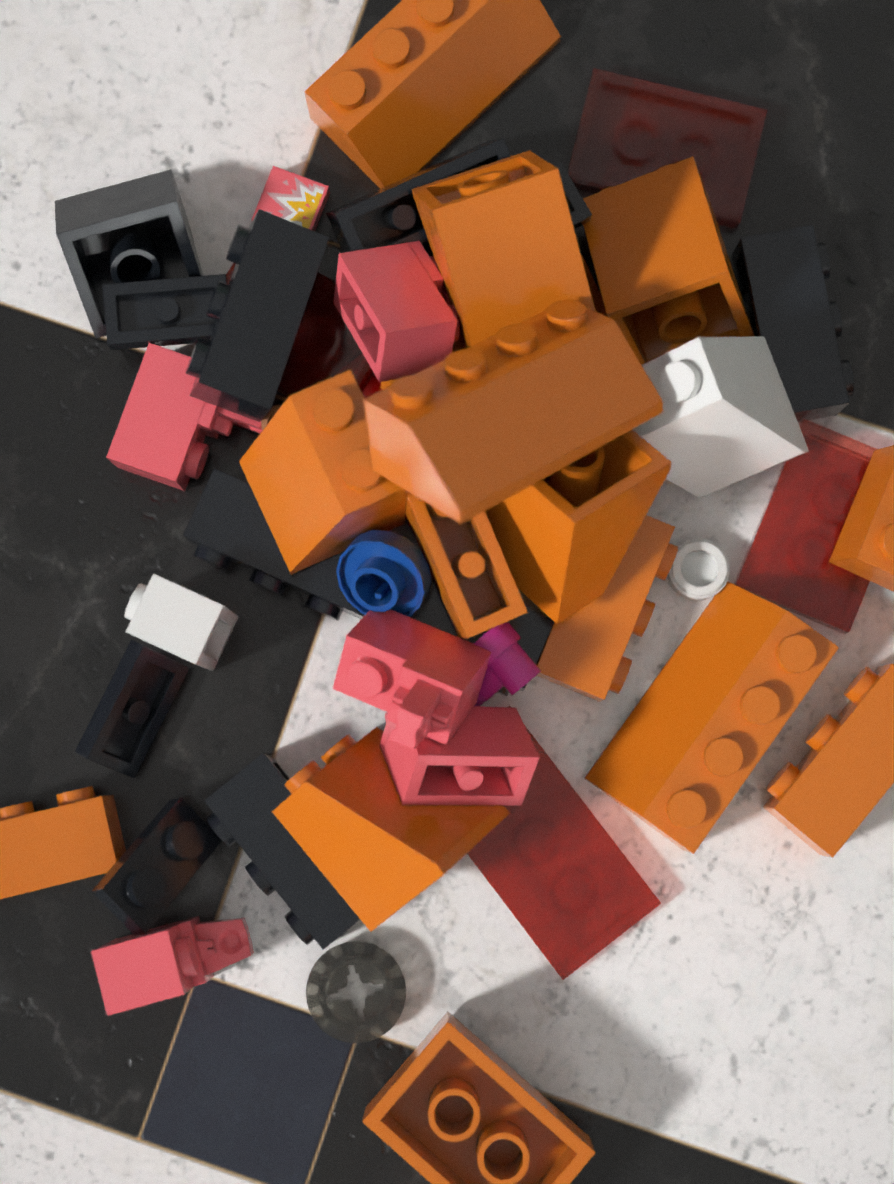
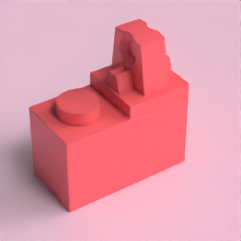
[333,241,460,382]
[106,343,263,491]
[333,609,492,750]
[380,706,540,806]
[91,916,254,1016]

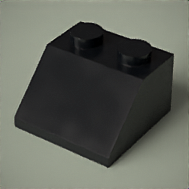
[55,169,203,338]

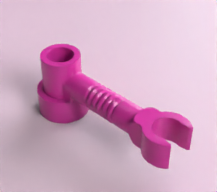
[474,621,541,706]

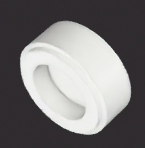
[667,538,730,601]

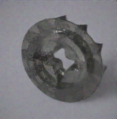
[306,941,406,1043]

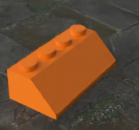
[304,0,561,189]
[364,299,663,524]
[584,581,839,854]

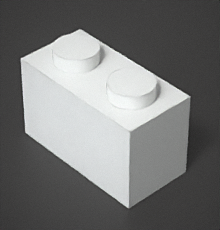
[124,573,239,671]

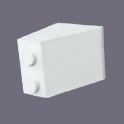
[632,336,809,498]

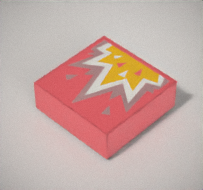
[252,166,330,231]

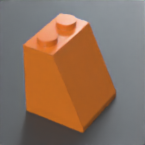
[411,150,595,349]
[583,156,754,365]
[239,369,407,575]
[485,430,672,624]
[272,727,510,932]

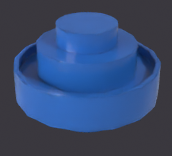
[336,530,432,617]

